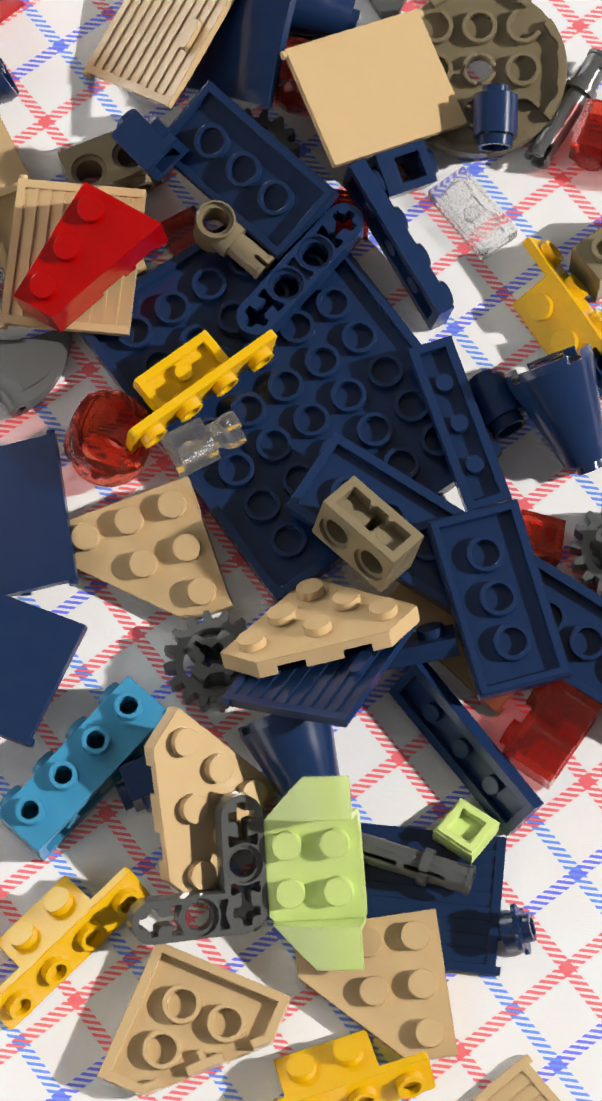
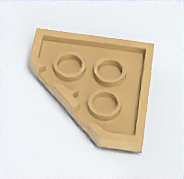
[70,476,234,621]
[220,578,420,678]
[144,706,276,907]
[294,909,458,1060]
[97,944,291,1098]

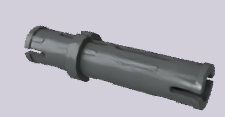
[524,48,602,169]
[362,832,477,896]

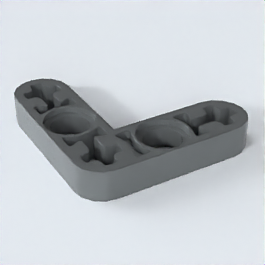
[126,791,268,945]

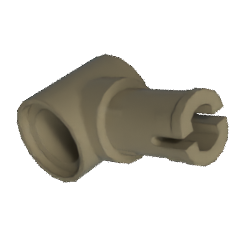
[193,200,275,281]

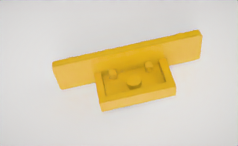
[512,236,602,355]
[125,329,277,452]
[0,867,150,1030]
[273,1029,436,1101]

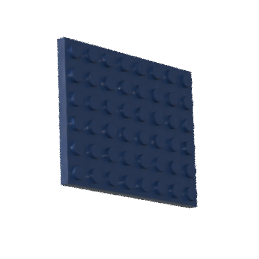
[78,225,503,604]

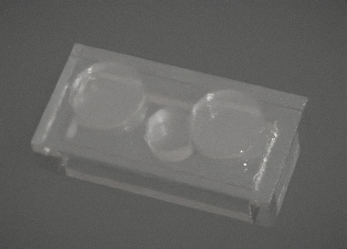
[428,166,518,261]

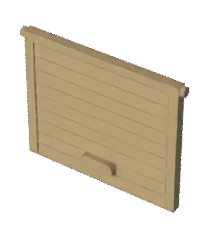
[83,0,235,110]
[280,8,467,168]
[0,174,147,337]

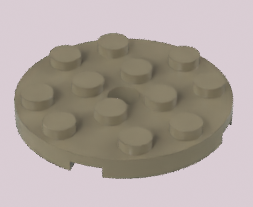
[421,0,567,159]

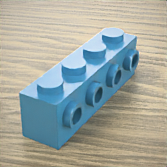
[0,676,167,861]

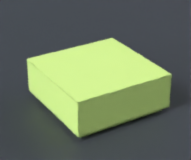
[432,798,500,864]

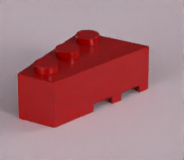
[13,181,169,333]

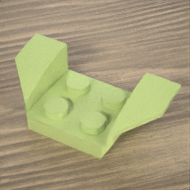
[263,775,368,971]

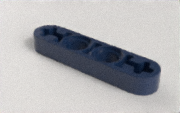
[236,203,364,343]

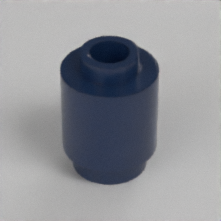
[473,83,518,152]
[469,369,526,440]

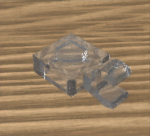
[160,411,247,479]

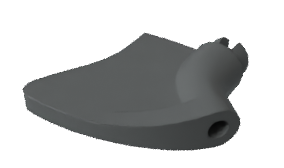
[0,330,72,417]

